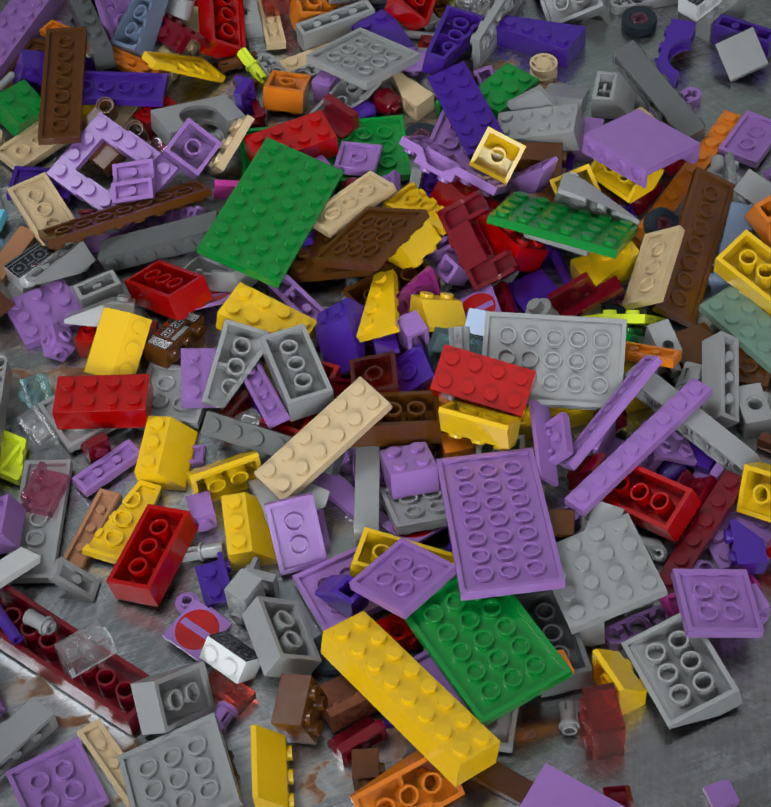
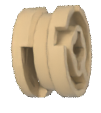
[529,53,558,84]

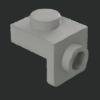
[245,556,279,596]

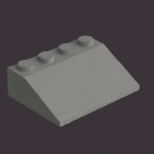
[621,613,743,729]

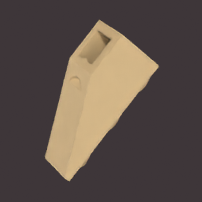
[390,71,435,122]

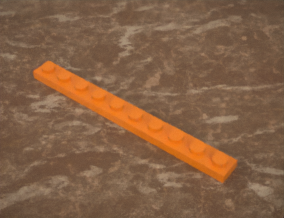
[632,110,742,251]

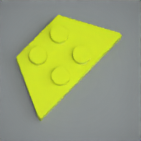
[580,310,664,327]
[0,430,28,486]

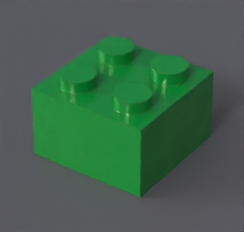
[0,79,41,137]

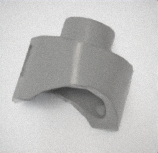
[525,298,560,315]

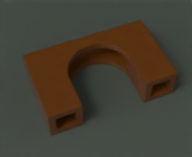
[509,142,567,204]

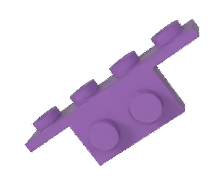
[529,400,574,487]

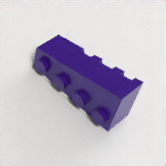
[422,5,485,75]
[496,15,586,69]
[13,49,96,93]

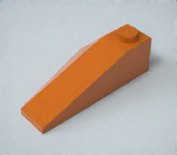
[290,0,350,31]
[349,750,465,807]

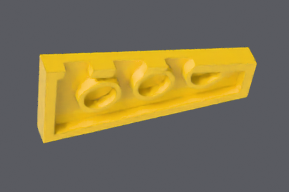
[142,51,226,83]
[382,181,446,236]
[356,269,400,343]
[82,480,162,564]

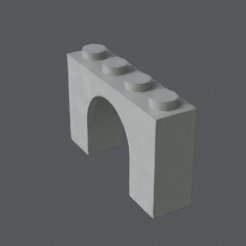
[151,94,245,147]

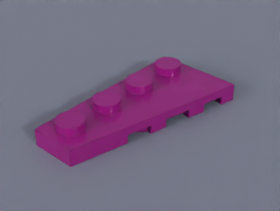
[366,266,441,347]

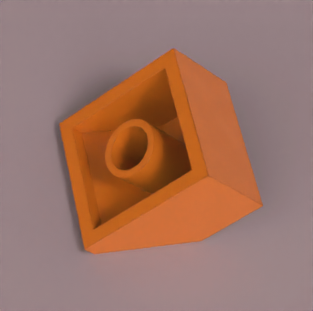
[263,70,312,115]

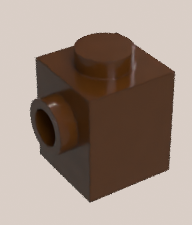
[351,748,385,791]

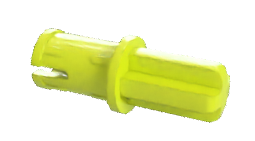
[237,48,268,84]

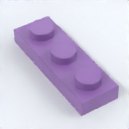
[72,439,140,497]

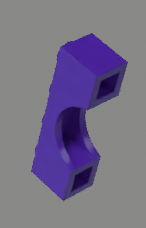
[654,18,696,89]

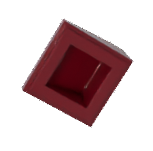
[603,785,633,807]

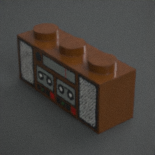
[144,311,206,369]

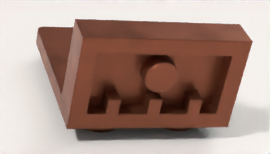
[320,675,378,733]

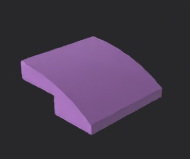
[111,158,156,204]

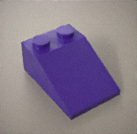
[352,9,415,48]
[316,297,366,377]

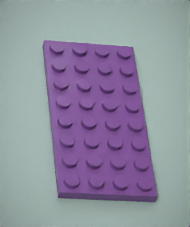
[436,447,566,601]

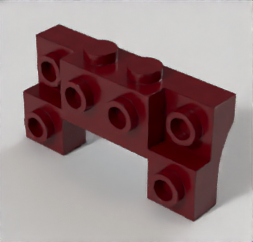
[437,191,520,291]

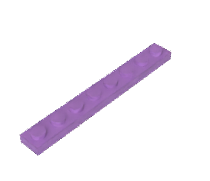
[564,377,713,517]

